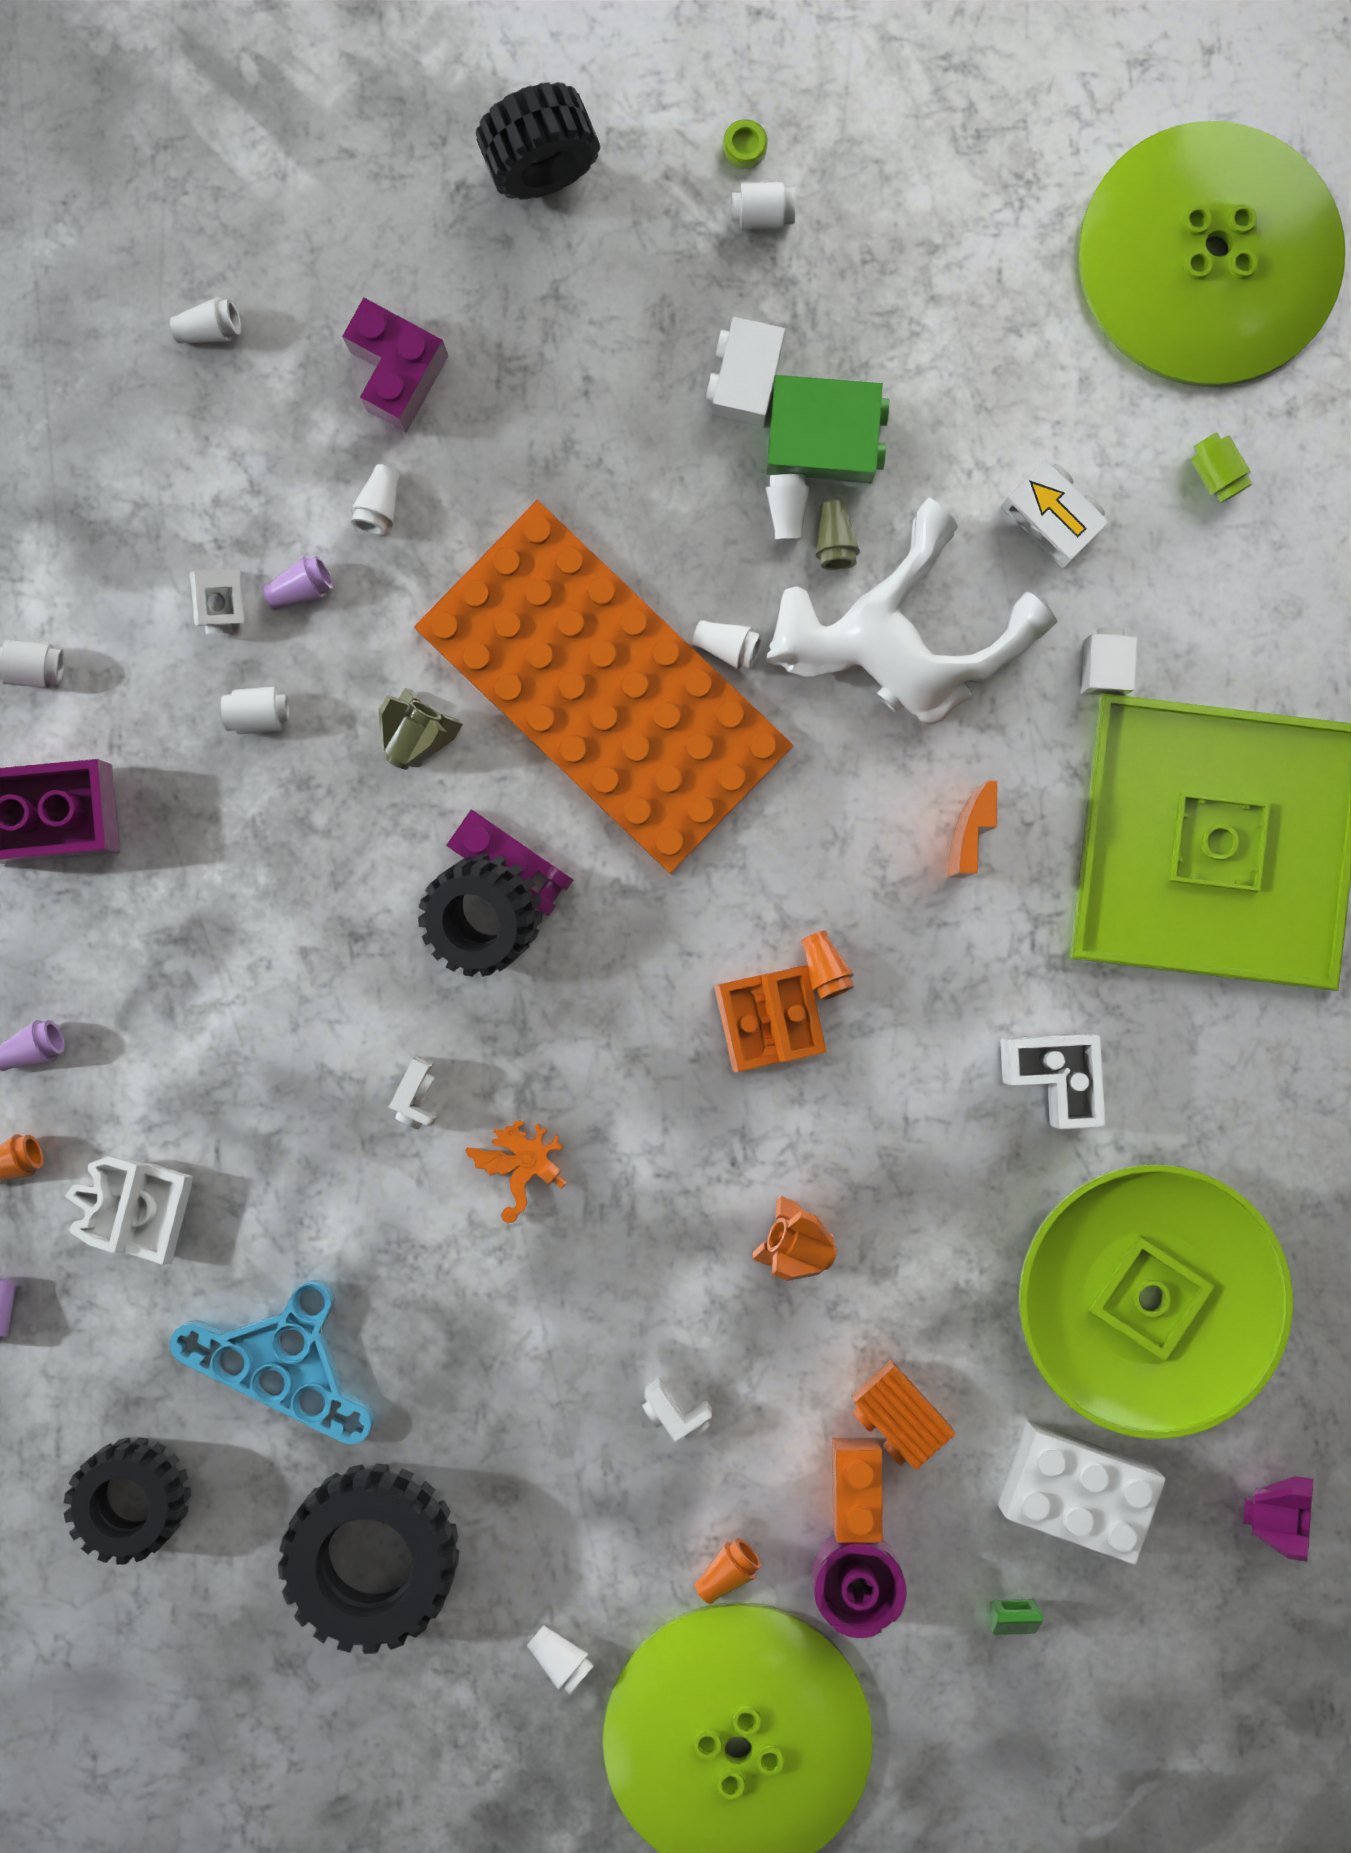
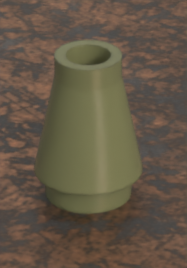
[816,500,860,571]

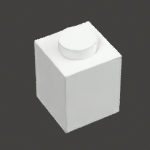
[1081,627,1137,696]

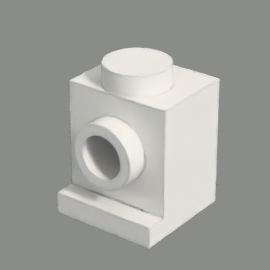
[189,568,244,634]

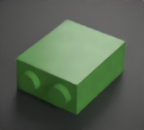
[766,375,890,483]

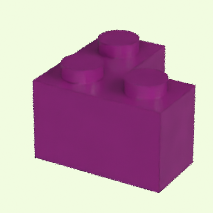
[342,297,449,433]

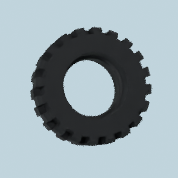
[278,1463,459,1654]

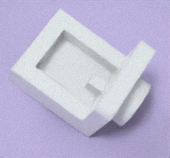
[642,1378,713,1442]

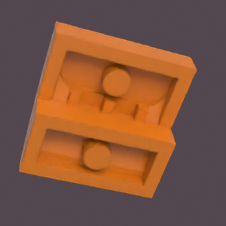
[947,781,997,877]
[714,965,827,1072]

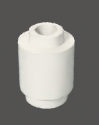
[731,182,795,230]
[0,639,65,688]
[221,686,290,734]

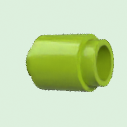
[1190,432,1253,503]

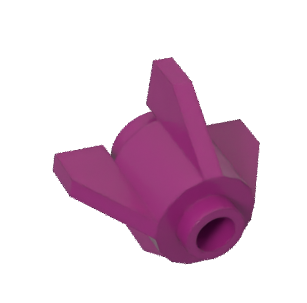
[1243,1476,1313,1562]

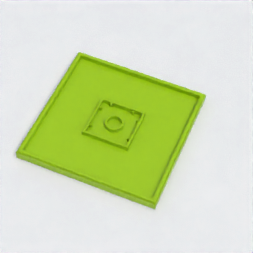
[1069,693,1351,991]

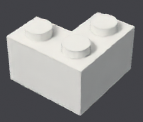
[1000,1034,1106,1129]

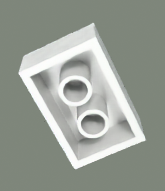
[997,1420,1166,1565]

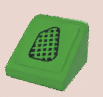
[990,1599,1043,1635]

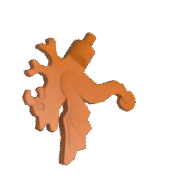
[465,1120,567,1223]

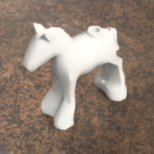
[766,497,1057,724]

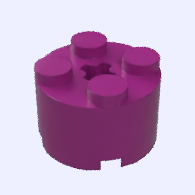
[811,1535,907,1638]

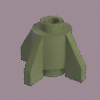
[379,688,463,770]

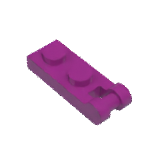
[446,809,574,917]

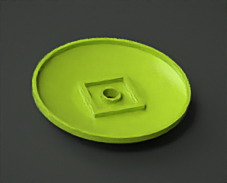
[1078,121,1345,387]
[1019,1164,1293,1439]
[603,1602,873,1853]

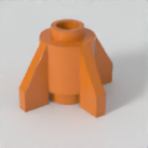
[752,1196,837,1281]

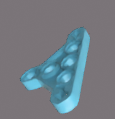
[170,1280,374,1445]

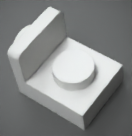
[389,1056,437,1130]

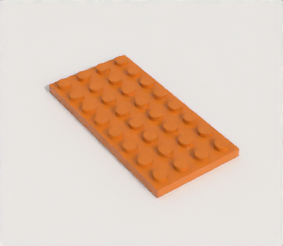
[414,500,794,874]

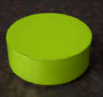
[723,119,768,169]

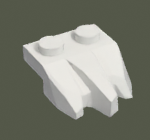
[65,1157,194,1265]

